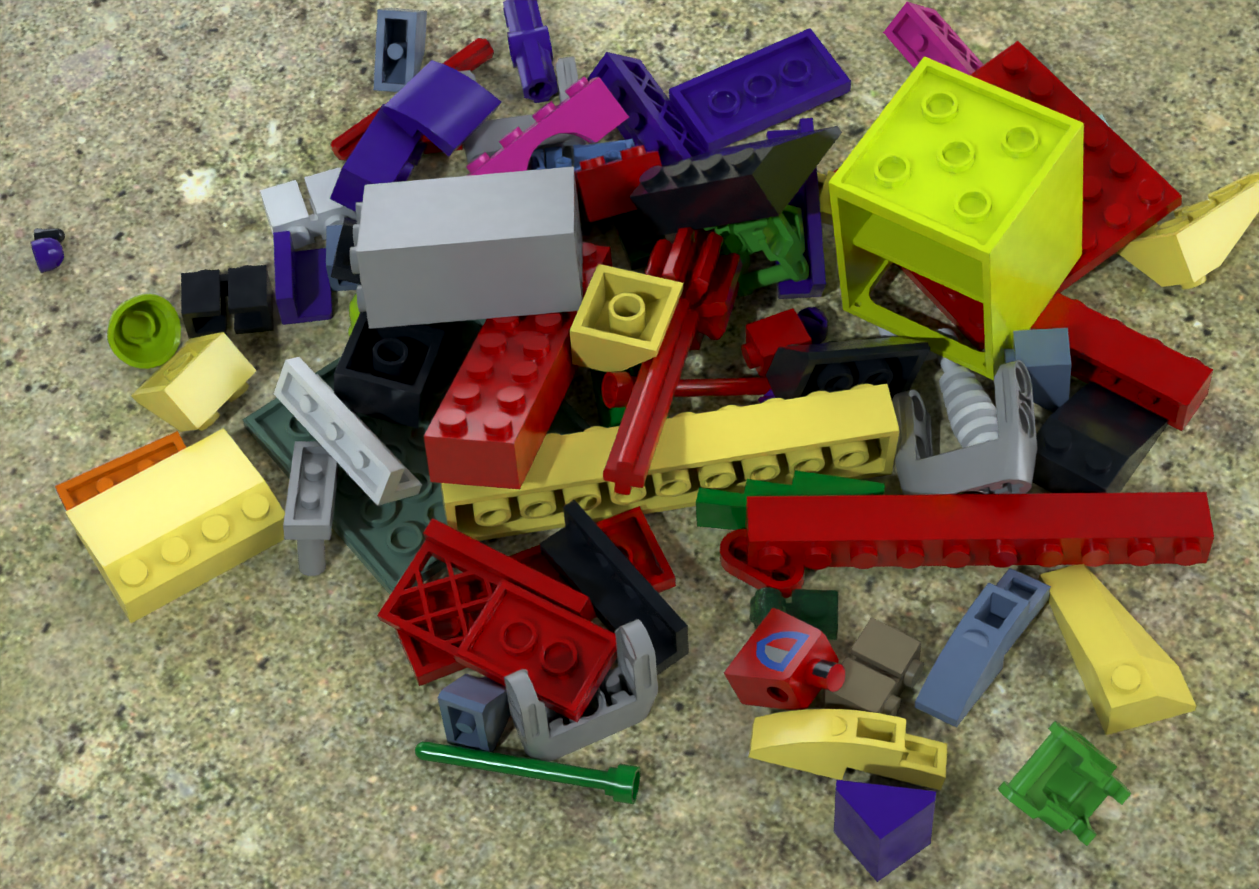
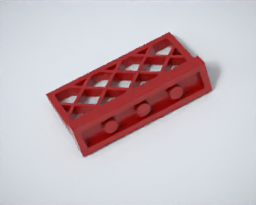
[377,518,596,660]

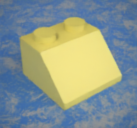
[570,264,684,372]
[131,332,256,432]

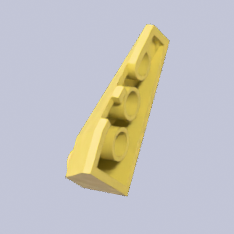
[1117,172,1259,289]
[1039,564,1196,735]

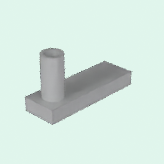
[283,441,339,576]

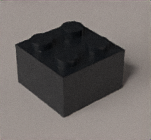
[334,312,446,428]

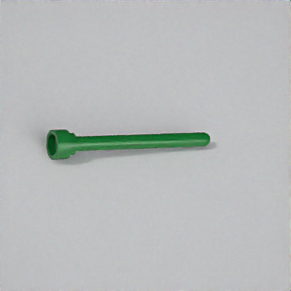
[415,741,641,805]

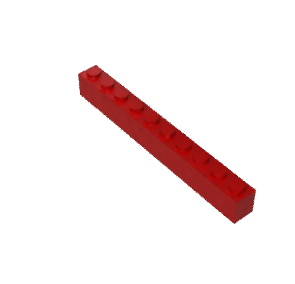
[745,492,1214,570]

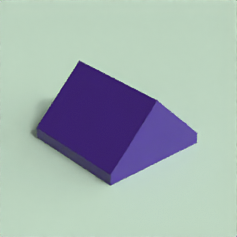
[834,780,936,882]

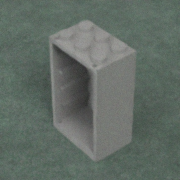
[350,166,583,329]

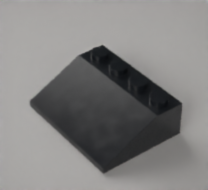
[629,126,842,236]

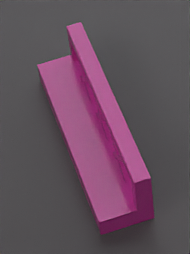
[883,2,983,75]

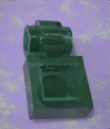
[749,587,838,640]

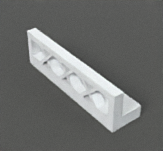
[274,357,422,506]

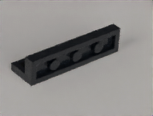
[539,500,689,675]

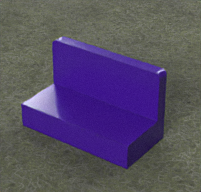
[273,231,333,325]

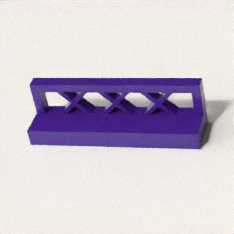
[587,52,707,166]
[766,118,826,299]

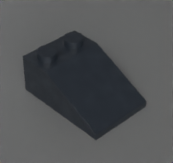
[1032,380,1168,493]

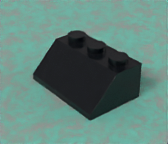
[766,337,931,401]

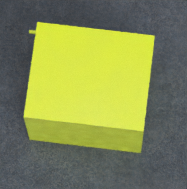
[828,56,1084,380]

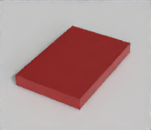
[454,579,618,723]

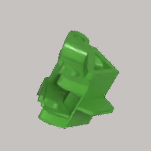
[704,205,809,297]
[998,721,1132,846]

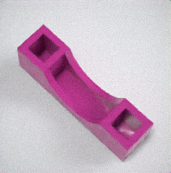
[466,76,629,176]

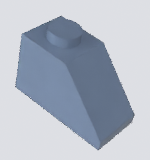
[373,8,427,92]
[1004,328,1071,413]
[438,674,511,752]

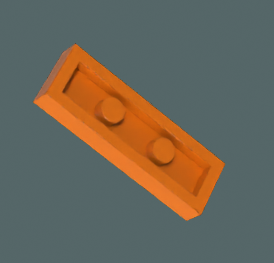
[55,431,186,511]

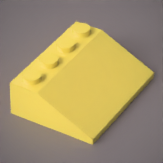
[65,428,285,623]

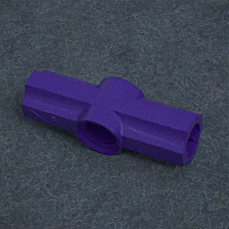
[503,0,558,103]

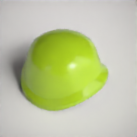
[107,294,181,369]

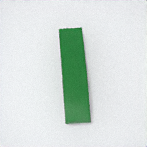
[696,470,885,530]

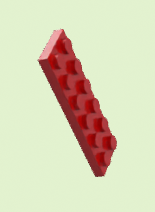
[394,506,676,686]

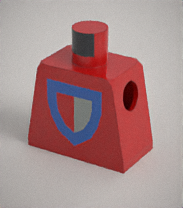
[724,608,845,710]

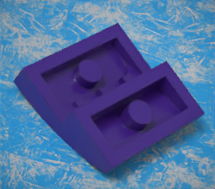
[381,60,501,157]

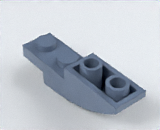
[915,568,1051,728]

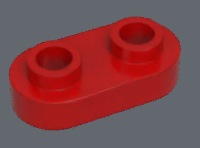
[720,529,804,599]

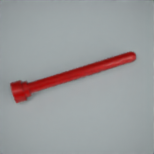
[602,372,772,408]

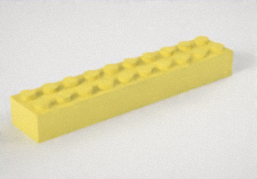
[441,384,900,541]

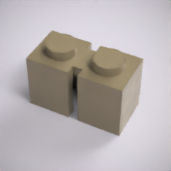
[825,617,924,716]

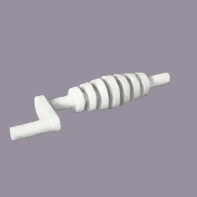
[877,326,999,448]

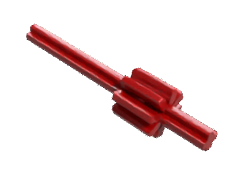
[603,227,742,495]

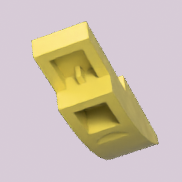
[748,709,947,790]

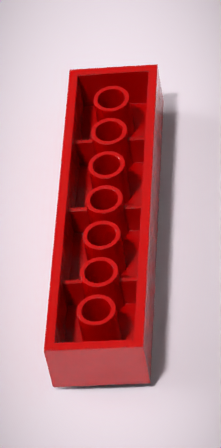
[424,242,612,490]

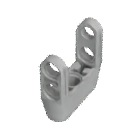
[459,56,586,171]
[892,360,1037,495]
[504,619,658,762]

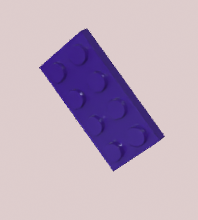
[669,28,851,152]

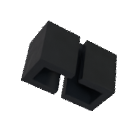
[181,265,274,339]

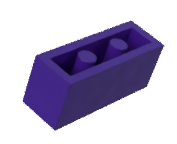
[330,104,428,212]

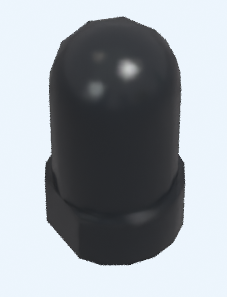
[34,228,65,243]

